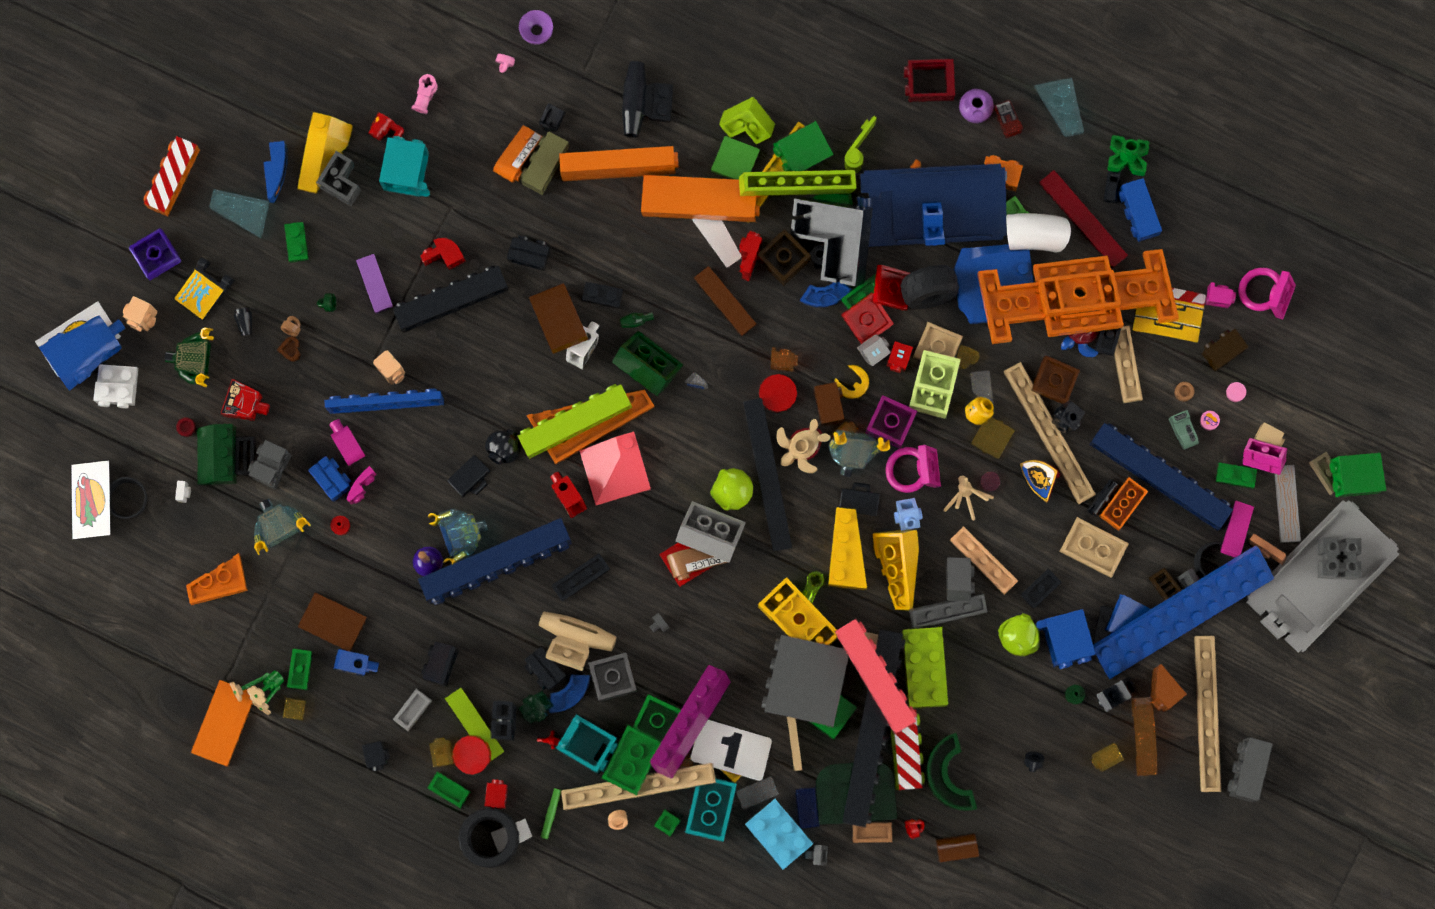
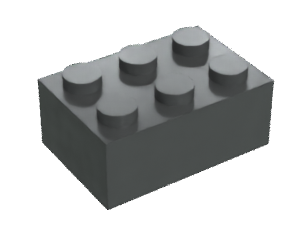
[1228,737,1273,802]

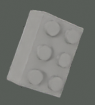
[676,501,746,563]

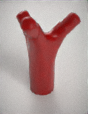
[537,731,560,749]

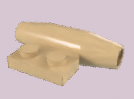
[539,612,617,671]

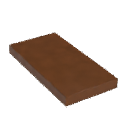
[529,283,588,354]

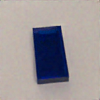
[795,788,819,829]

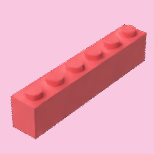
[835,619,917,734]

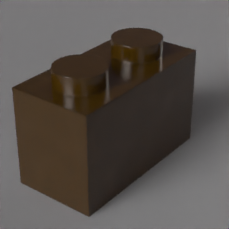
[1202,329,1249,372]

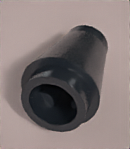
[233,307,252,336]

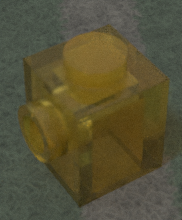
[429,738,454,768]

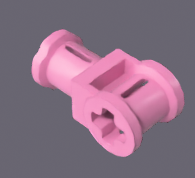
[411,74,438,114]

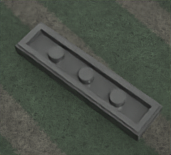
[909,593,988,629]

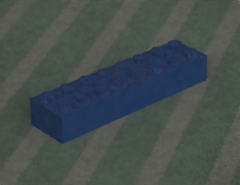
[418,518,572,606]

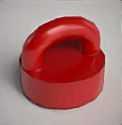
[905,819,925,839]

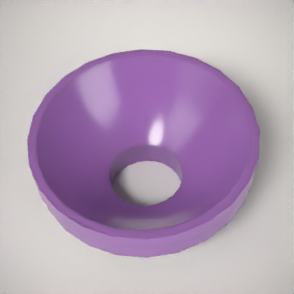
[519,10,553,44]
[959,89,994,123]

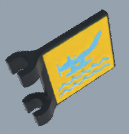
[173,257,235,321]

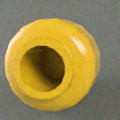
[965,396,994,425]

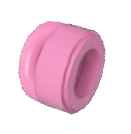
[495,54,515,73]

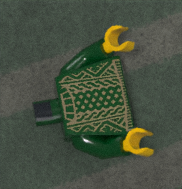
[165,328,214,387]

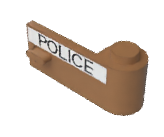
[667,548,727,581]

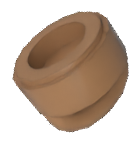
[281,316,301,337]

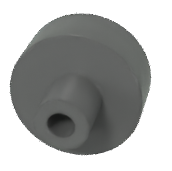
[649,613,669,633]

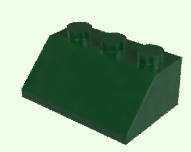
[612,331,684,396]
[197,424,237,485]

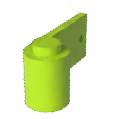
[844,116,877,173]

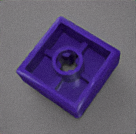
[129,228,181,280]

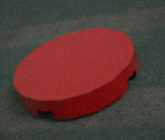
[759,374,797,413]
[453,735,491,775]

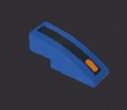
[264,141,287,203]

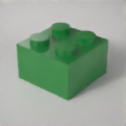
[633,694,681,742]

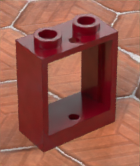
[904,59,955,102]

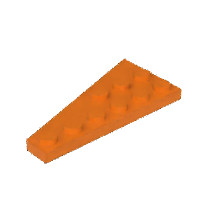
[526,389,655,465]

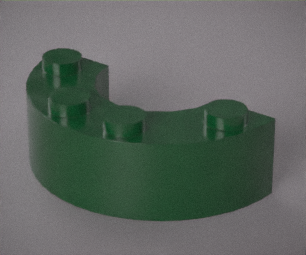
[926,733,977,811]

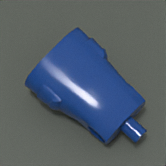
[39,315,126,391]

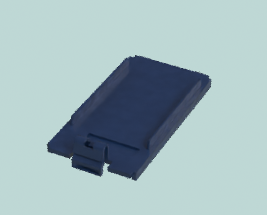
[857,163,1007,247]

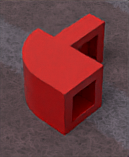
[420,238,466,270]

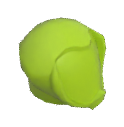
[710,468,753,511]
[998,613,1040,656]

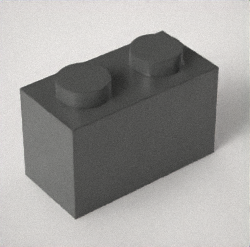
[946,558,975,601]

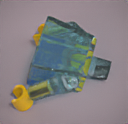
[428,509,487,564]

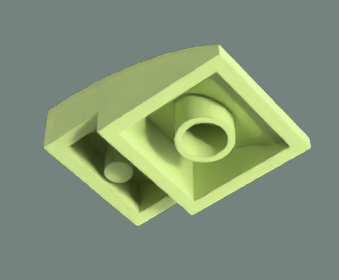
[909,350,961,419]

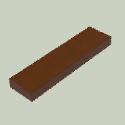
[694,266,756,337]

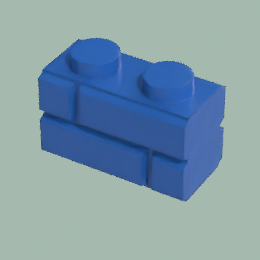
[308,456,351,502]

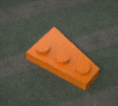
[186,553,248,605]

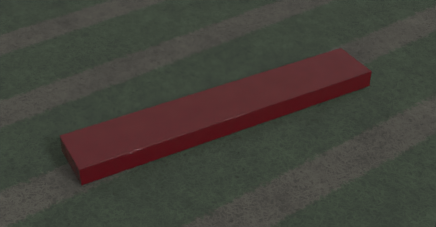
[1039,170,1128,268]

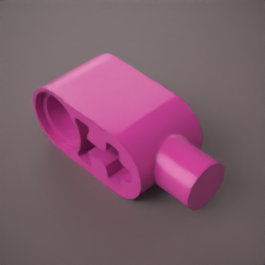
[329,419,365,466]

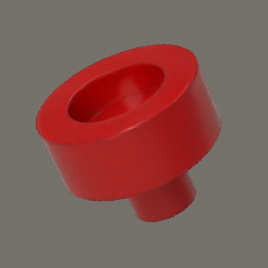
[330,516,351,536]

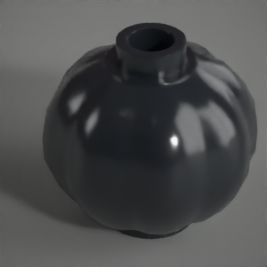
[485,429,521,465]

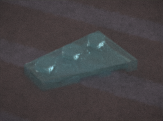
[1034,78,1084,137]
[209,189,270,239]

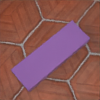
[356,254,393,314]

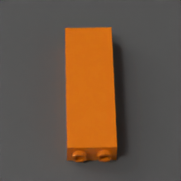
[559,146,679,181]
[641,175,761,222]

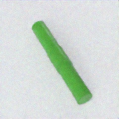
[540,788,562,839]

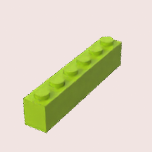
[739,170,856,196]
[518,384,632,459]

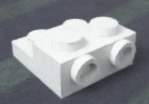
[93,365,138,408]

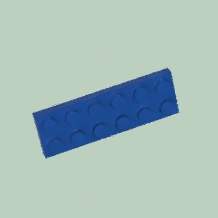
[325,389,444,414]

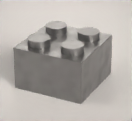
[589,653,637,702]

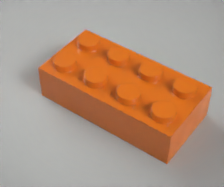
[1099,477,1148,531]

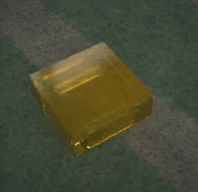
[283,698,306,721]

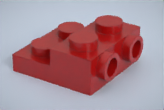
[739,231,762,281]

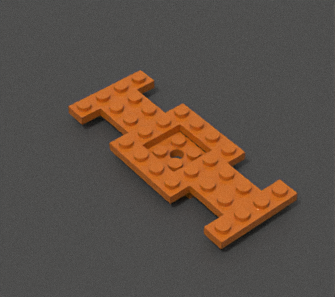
[977,249,1179,344]

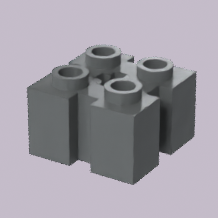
[248,440,292,490]
[1318,537,1362,580]

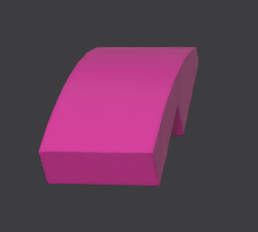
[347,466,376,504]

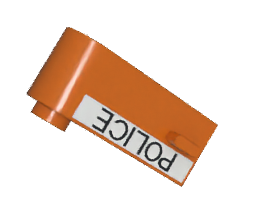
[493,125,542,183]

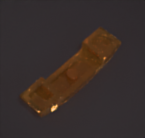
[1131,697,1157,776]

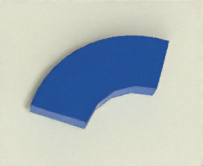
[800,282,852,307]
[549,675,591,713]

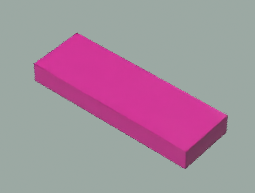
[1220,501,1254,558]

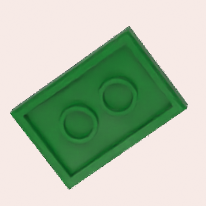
[602,725,661,796]

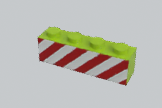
[891,710,925,790]

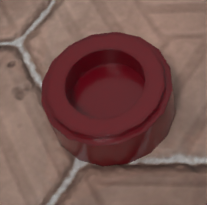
[176,417,196,437]

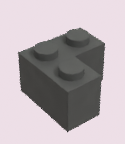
[316,151,361,206]

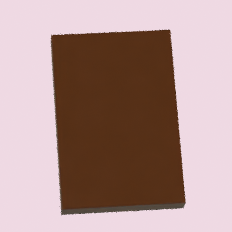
[298,592,367,652]

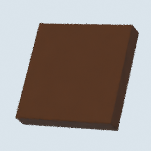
[1031,355,1080,404]

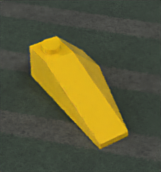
[297,112,353,193]
[873,530,919,610]

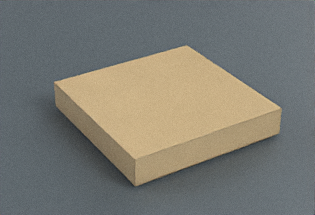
[913,322,963,361]

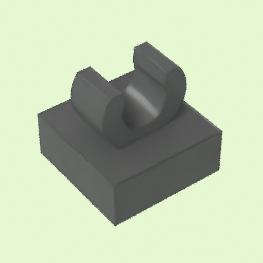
[1176,568,1200,589]
[805,845,828,866]

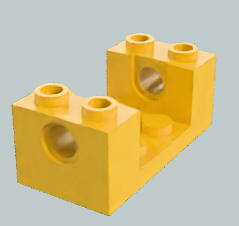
[758,577,838,646]

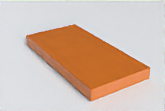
[191,680,253,767]

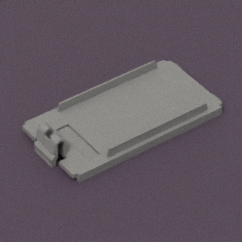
[1246,500,1399,653]

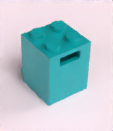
[379,136,430,197]
[556,714,618,774]

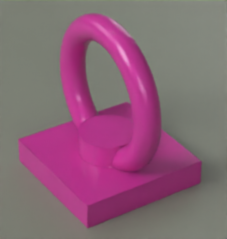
[1238,267,1296,320]
[886,445,941,493]

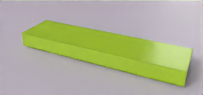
[445,688,505,762]

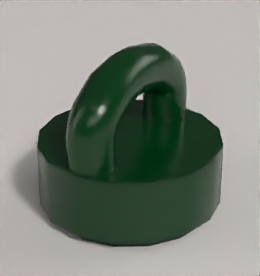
[317,293,336,312]

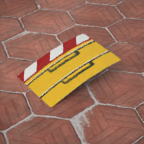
[1133,288,1206,343]

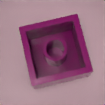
[866,395,917,449]

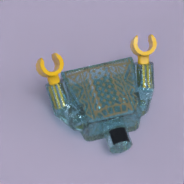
[828,430,890,477]
[254,499,311,555]

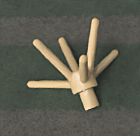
[944,476,994,521]

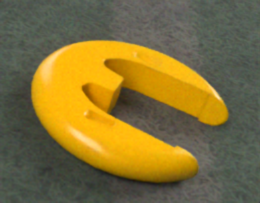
[835,365,869,399]

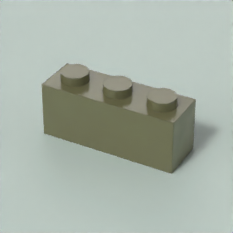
[521,131,569,195]

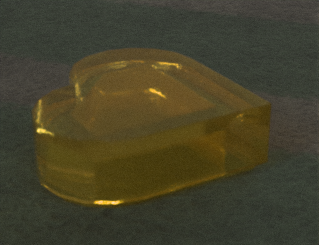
[956,345,980,369]

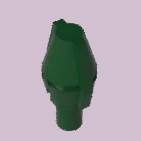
[619,312,654,328]

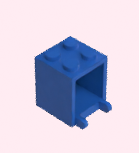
[1035,609,1096,669]

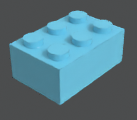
[745,799,813,869]

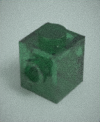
[519,691,554,724]

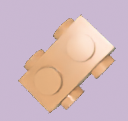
[123,296,158,332]

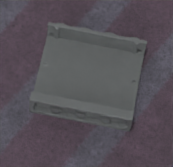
[761,635,849,728]

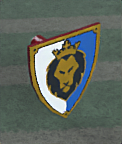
[1020,460,1060,502]

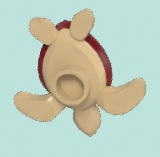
[777,419,831,473]

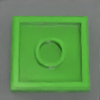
[711,136,760,180]

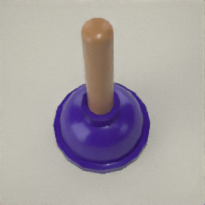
[413,547,444,576]

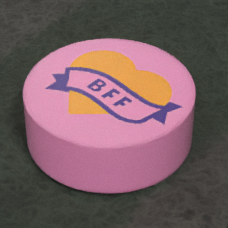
[1200,411,1220,431]

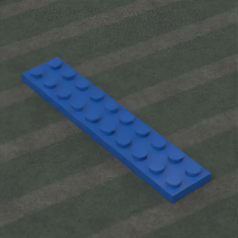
[1093,545,1274,679]

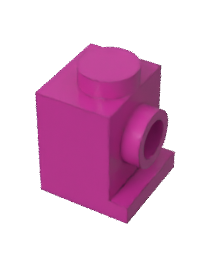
[1205,282,1236,308]

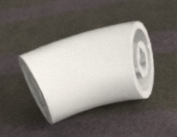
[1006,213,1071,253]

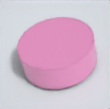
[1226,382,1246,402]

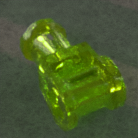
[802,571,824,603]

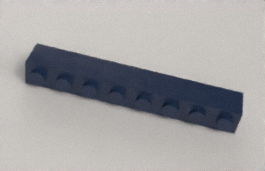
[1089,423,1233,531]

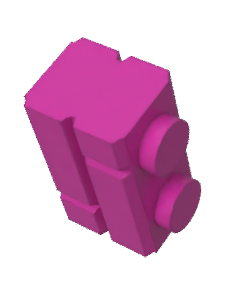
[1243,438,1287,475]

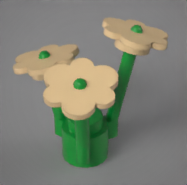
[230,670,284,715]

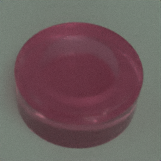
[980,472,1000,492]

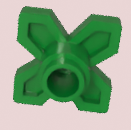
[1107,135,1149,176]

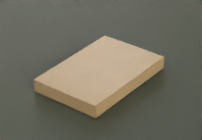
[1059,517,1129,578]

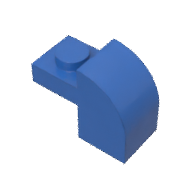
[922,202,945,246]

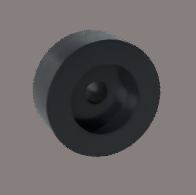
[1024,752,1045,772]

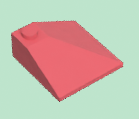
[580,432,651,506]

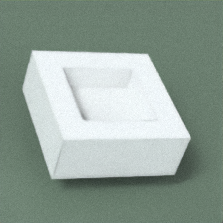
[175,481,191,503]

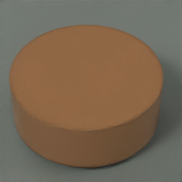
[1174,382,1194,402]

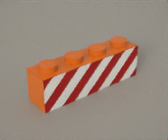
[144,136,200,217]

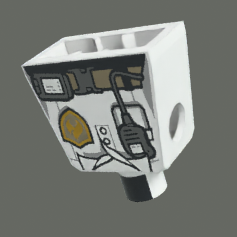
[566,322,601,369]

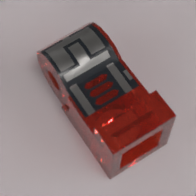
[994,100,1023,139]

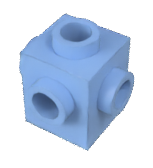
[894,498,923,531]

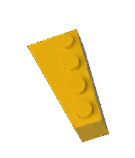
[828,507,867,590]

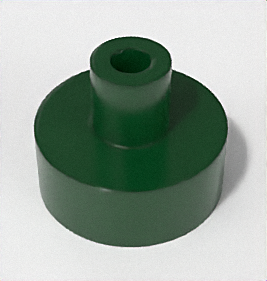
[1065,685,1085,705]

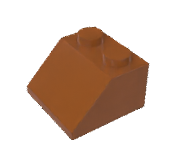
[1151,664,1186,712]

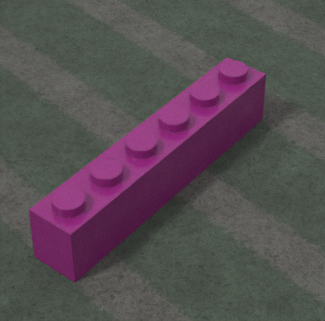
[650,665,730,779]

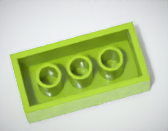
[902,627,948,709]

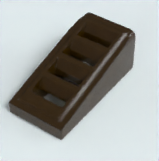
[1149,567,1182,601]

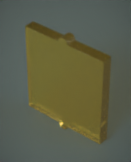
[971,417,1015,459]

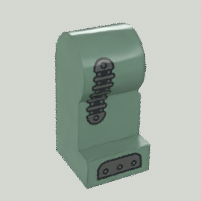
[1169,410,1199,450]

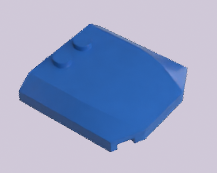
[954,244,1034,324]

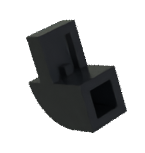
[1096,677,1139,712]

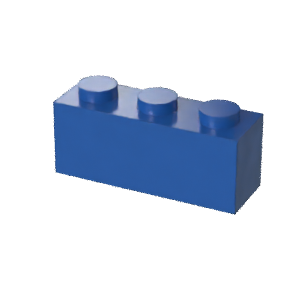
[1118,178,1162,242]

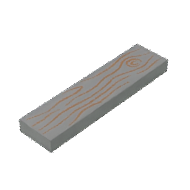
[1275,465,1301,543]

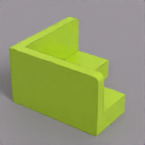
[719,97,775,144]

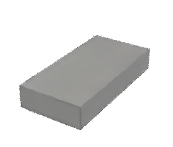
[393,689,432,732]

